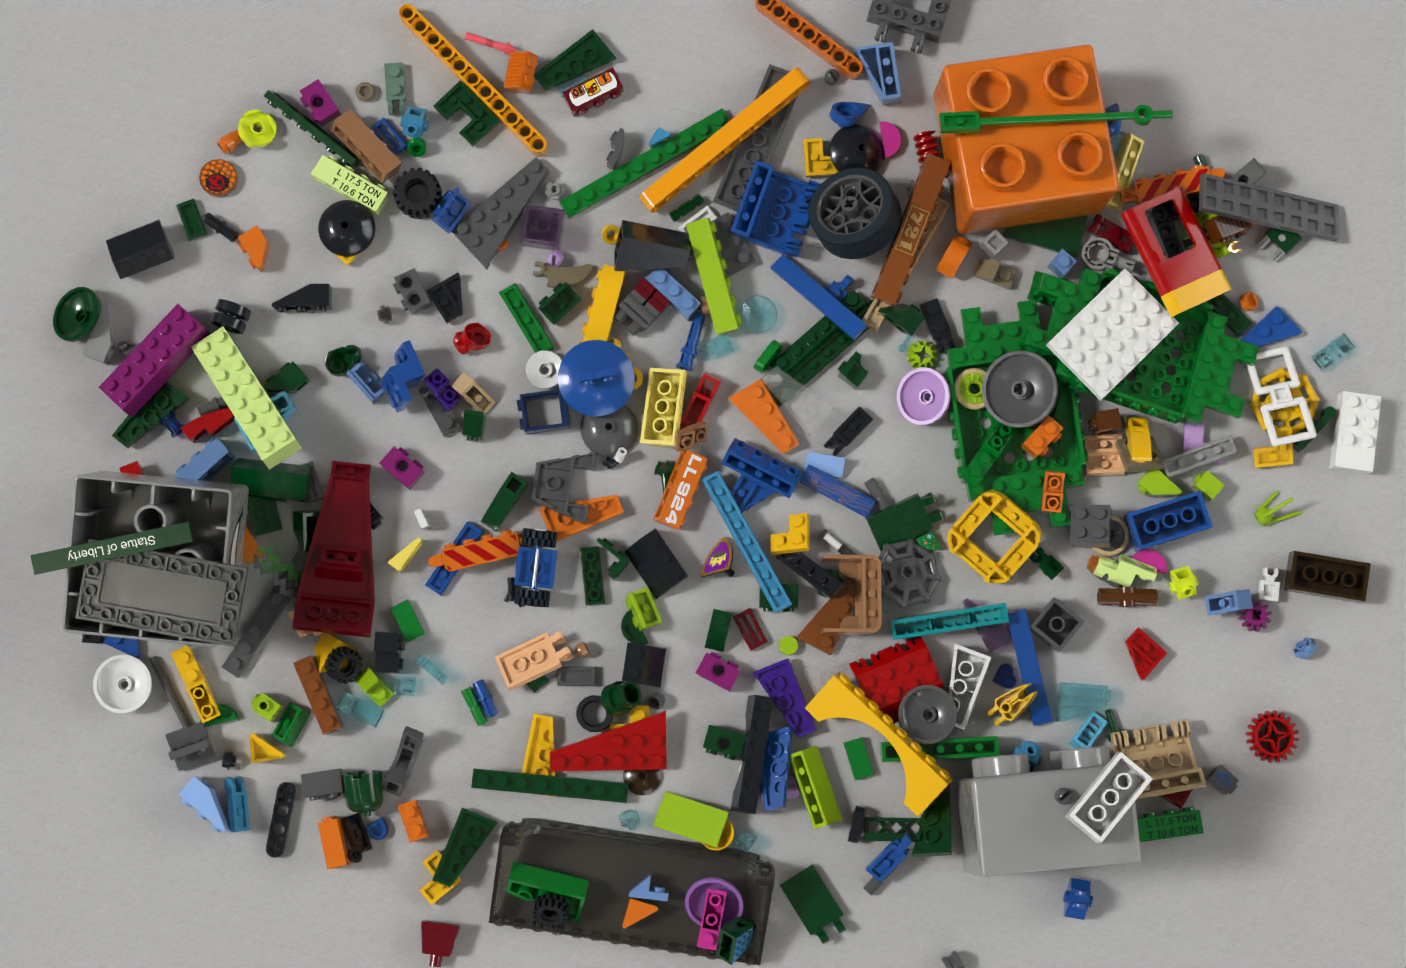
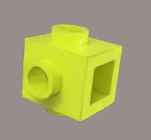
[1169,566,1199,600]

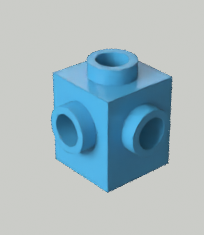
[400,106,429,138]
[1013,740,1043,772]

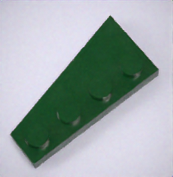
[534,29,616,91]
[112,381,190,448]
[912,784,952,857]
[432,808,498,888]

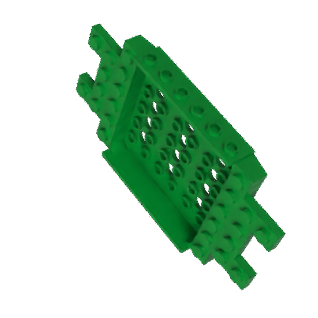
[1023,268,1259,426]
[943,300,1088,536]

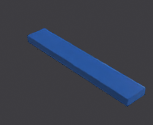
[770,254,867,340]
[1008,608,1052,726]

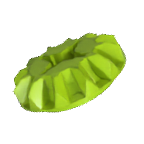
[907,340,938,369]

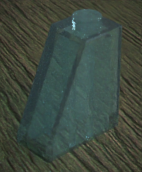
[1057,682,1111,722]

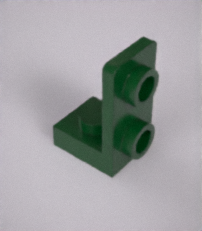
[596,538,629,581]

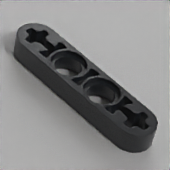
[266,782,296,858]

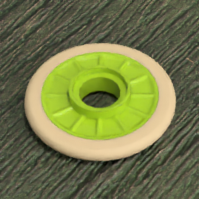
[954,368,986,410]

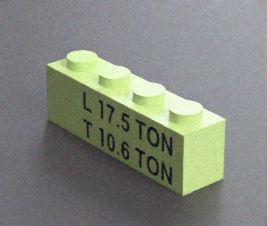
[311,155,390,216]

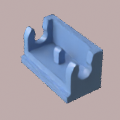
[346,362,387,404]

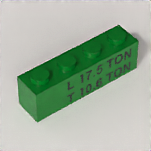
[1137,807,1204,842]

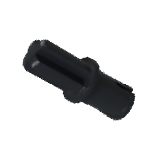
[203,213,239,243]

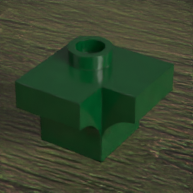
[838,351,869,390]

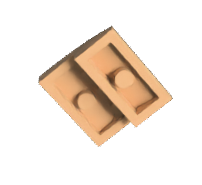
[1083,434,1125,477]

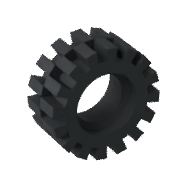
[325,646,363,684]
[533,892,570,928]

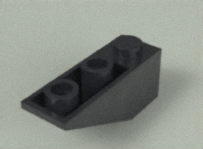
[272,284,332,313]

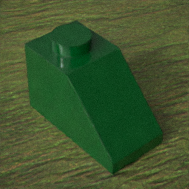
[878,304,925,336]
[462,409,487,442]
[704,609,733,652]

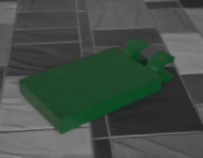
[865,492,944,552]
[779,865,846,944]

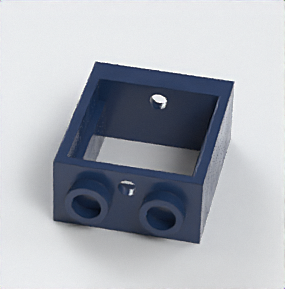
[517,389,571,435]

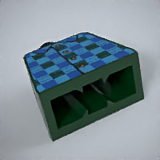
[716,917,756,965]

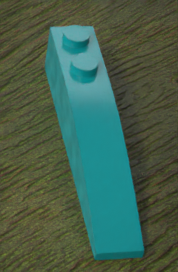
[890,602,1009,640]

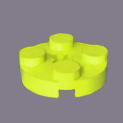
[238,110,277,148]

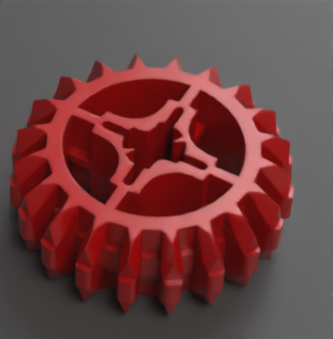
[1246,710,1299,763]

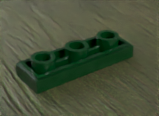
[580,546,605,606]

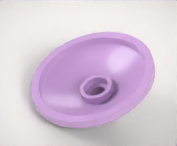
[897,367,950,425]

